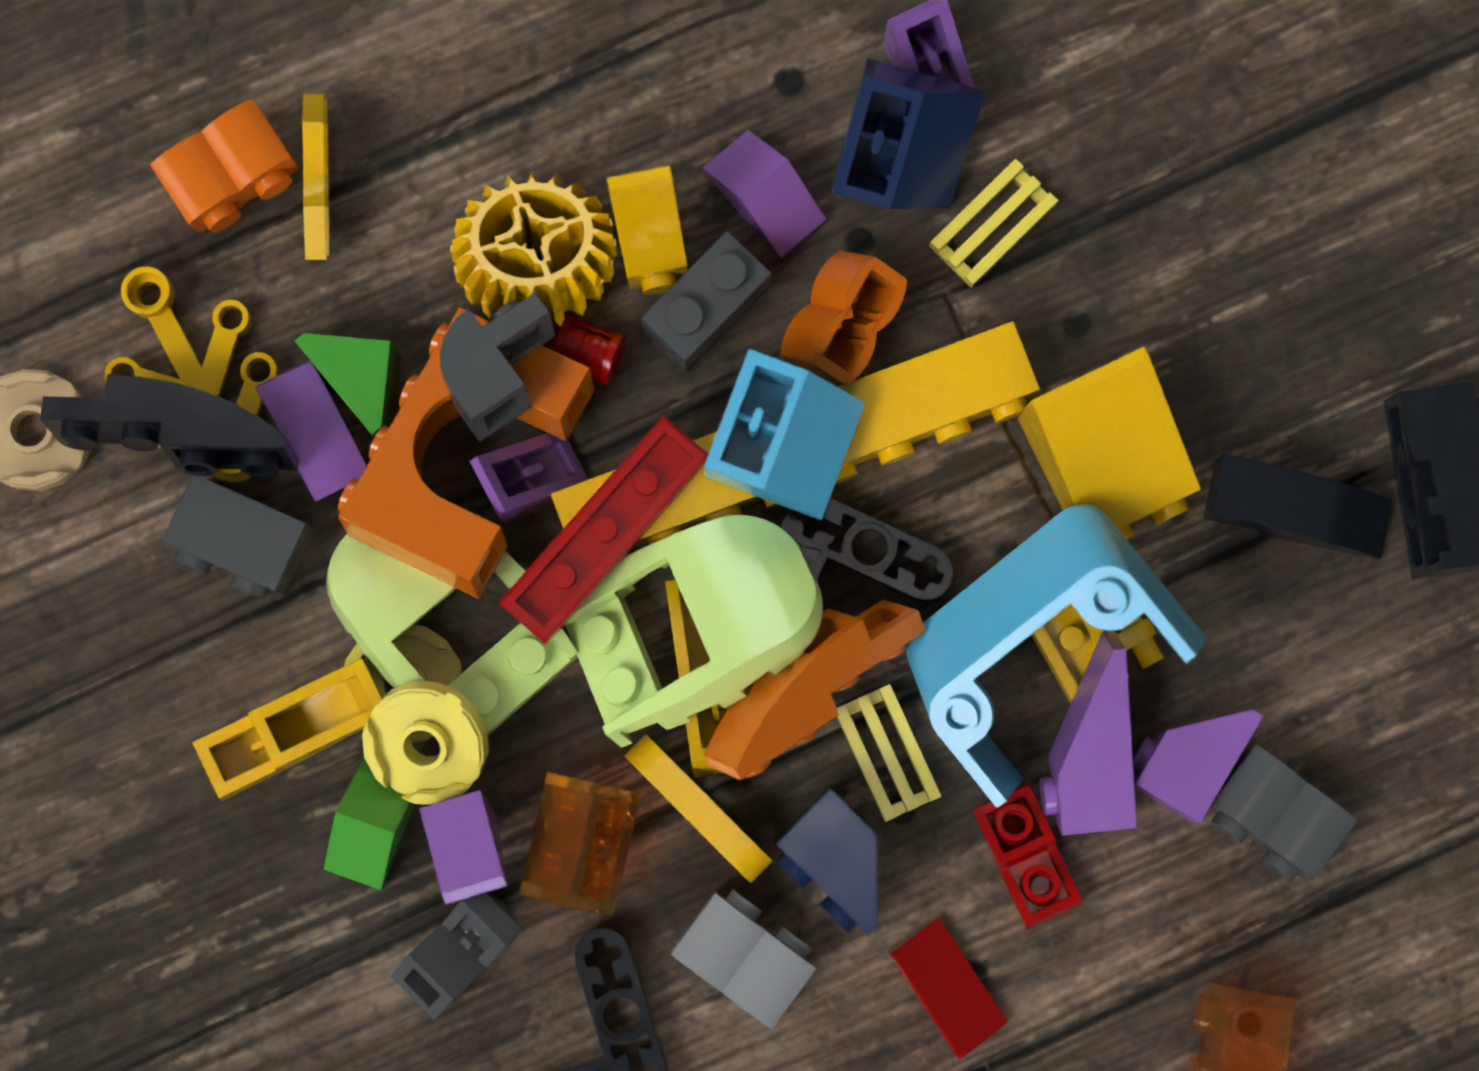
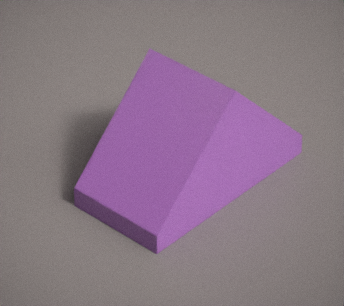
[883,0,974,88]
[702,130,826,260]
[470,433,589,526]
[419,790,507,904]

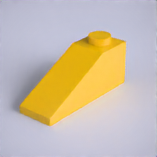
[607,165,688,295]

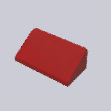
[887,917,1008,1060]

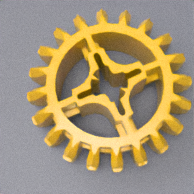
[450,171,617,327]

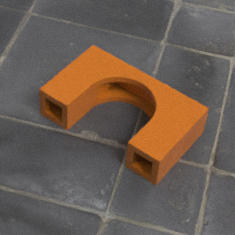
[338,307,595,599]

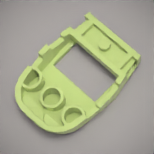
[326,499,578,735]
[564,515,823,748]

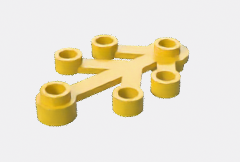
[104,266,280,483]

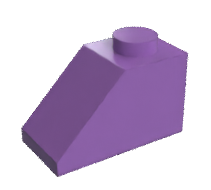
[1132,709,1263,823]

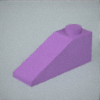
[1040,631,1137,836]

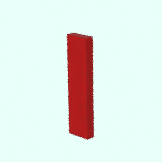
[498,415,709,645]

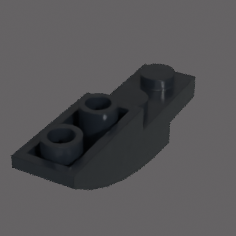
[40,375,299,477]

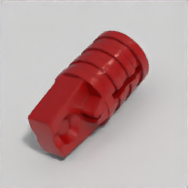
[542,315,627,386]

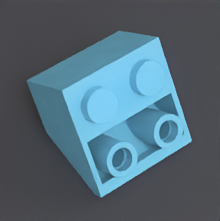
[704,349,865,520]

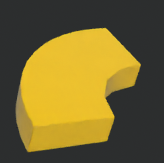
[302,94,330,260]

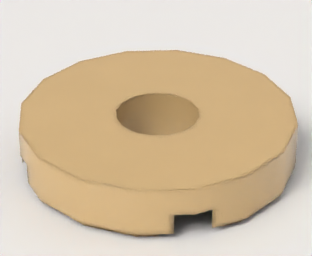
[0,369,92,491]

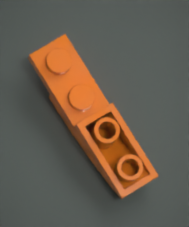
[703,599,926,780]

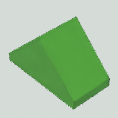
[294,333,399,437]
[323,758,414,890]

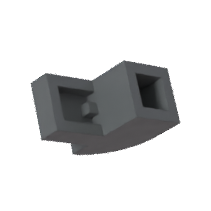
[440,293,555,442]
[391,892,522,1020]

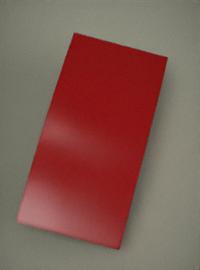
[973,785,1083,930]

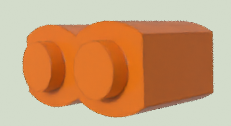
[150,98,300,233]
[781,251,907,386]

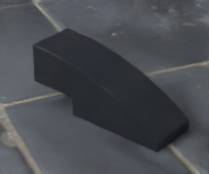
[1204,453,1392,560]

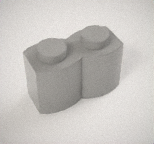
[671,889,817,1030]

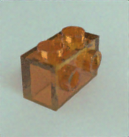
[519,772,641,916]
[1186,981,1296,1071]

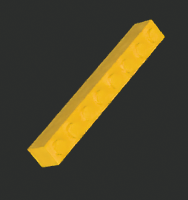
[551,321,1040,556]

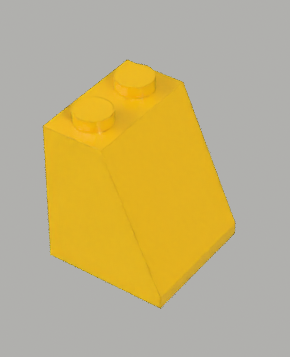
[1017,346,1201,540]

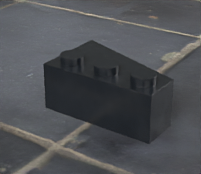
[1383,382,1479,580]

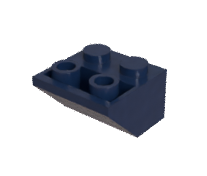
[831,58,985,209]
[775,789,878,936]

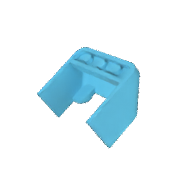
[906,504,1207,808]

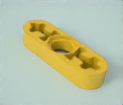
[624,734,773,883]

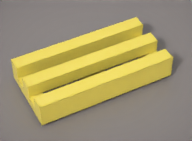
[929,158,1059,288]
[837,684,942,822]

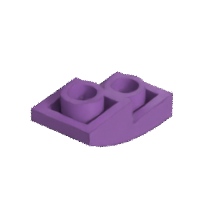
[255,360,367,502]

